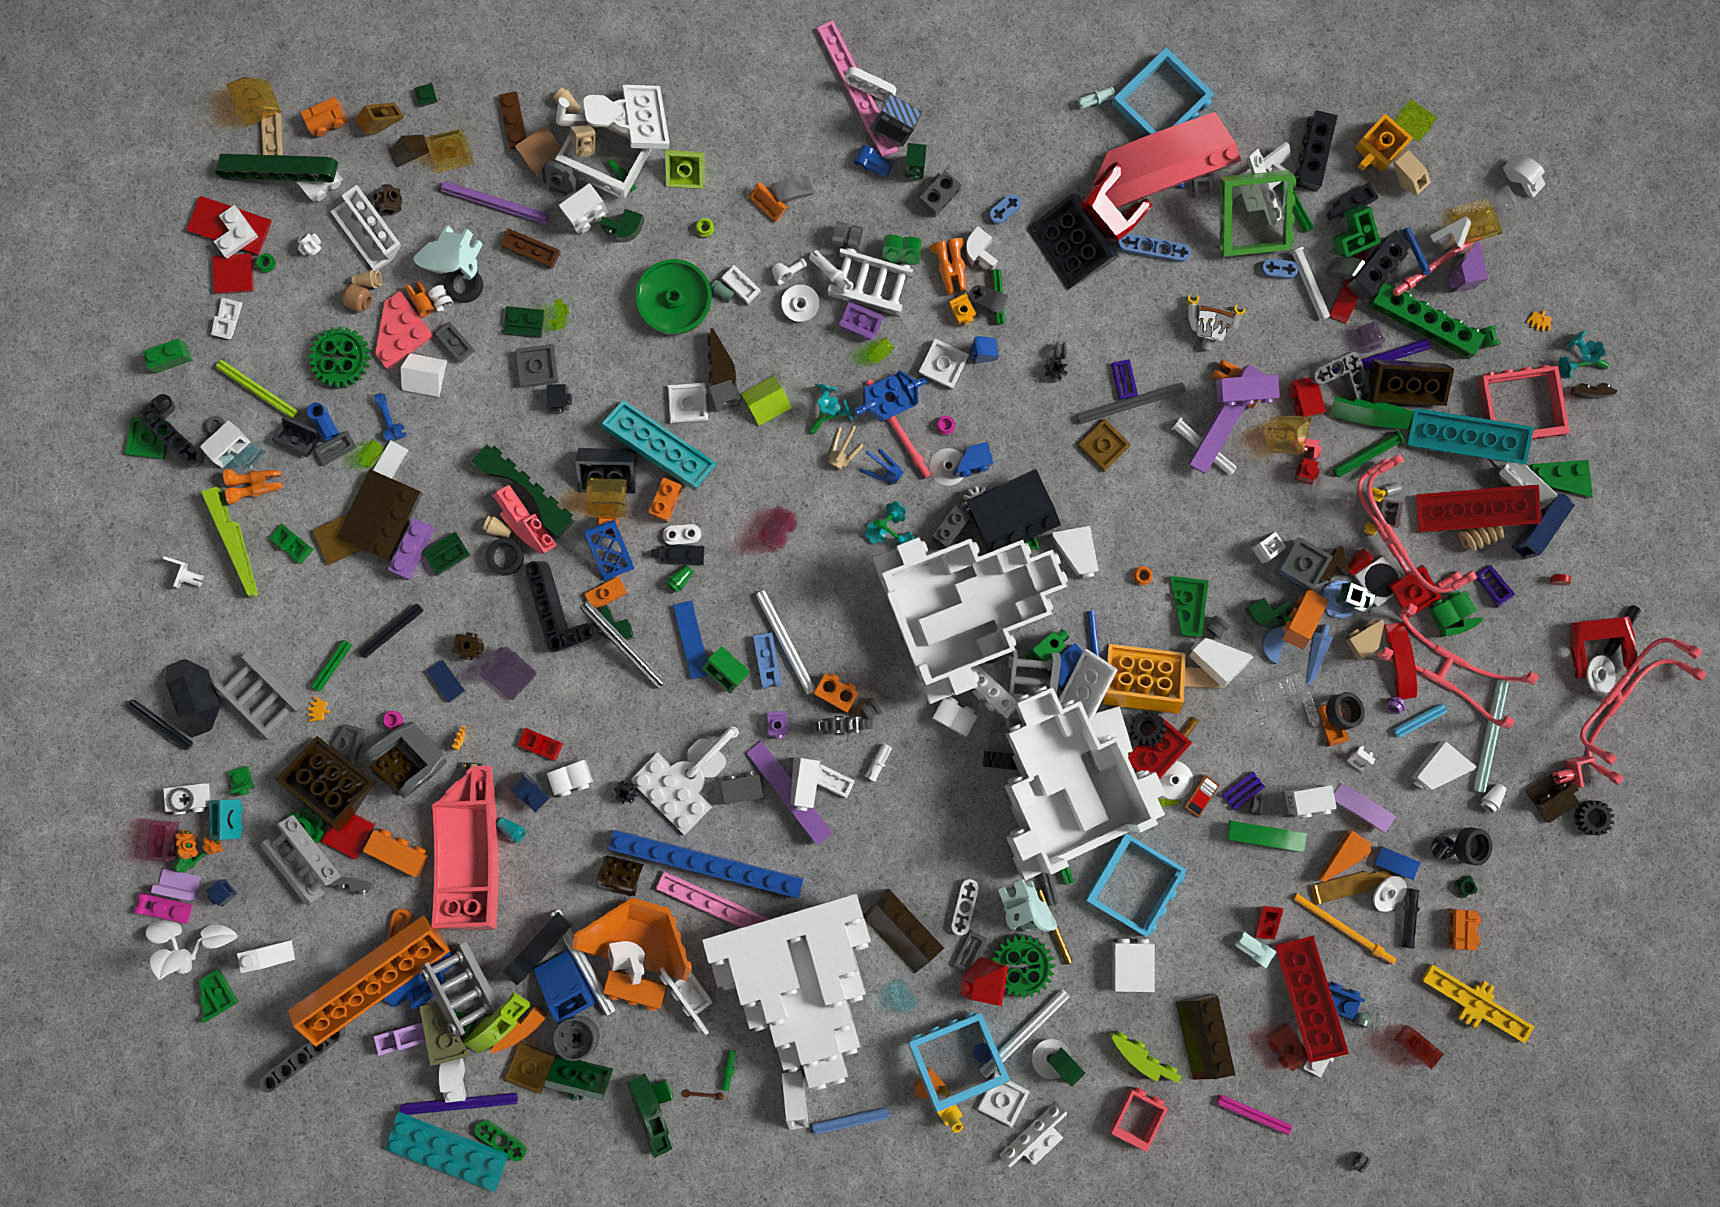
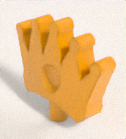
[1526,310,1551,332]
[307,696,330,722]
[452,725,466,751]

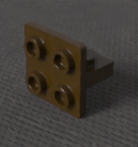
[369,747,421,796]
[1526,771,1579,823]
[596,855,643,896]

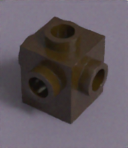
[373,184,402,215]
[452,632,484,661]

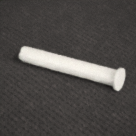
[1289,247,1330,320]
[1171,418,1237,475]

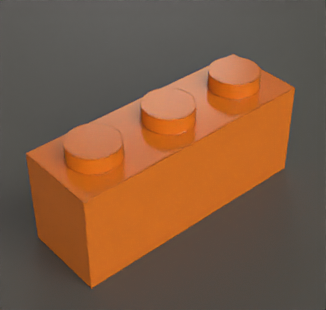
[1282,589,1329,650]
[363,828,430,877]
[603,968,668,1011]

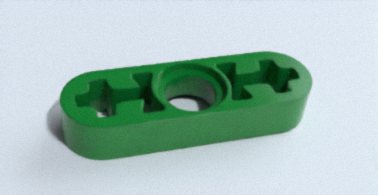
[475,1119,527,1162]

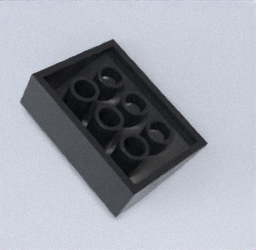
[1028,194,1119,290]
[966,469,1061,553]

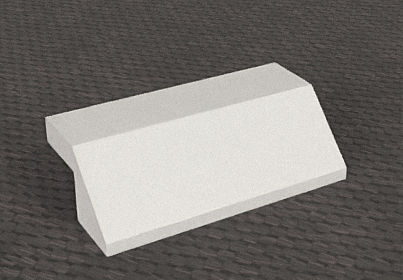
[330,185,401,271]

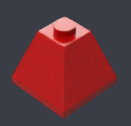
[959,957,1008,1006]

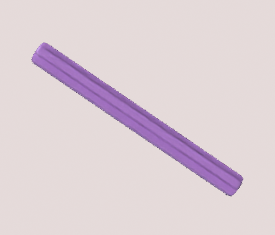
[441,181,549,224]

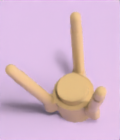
[828,426,863,470]

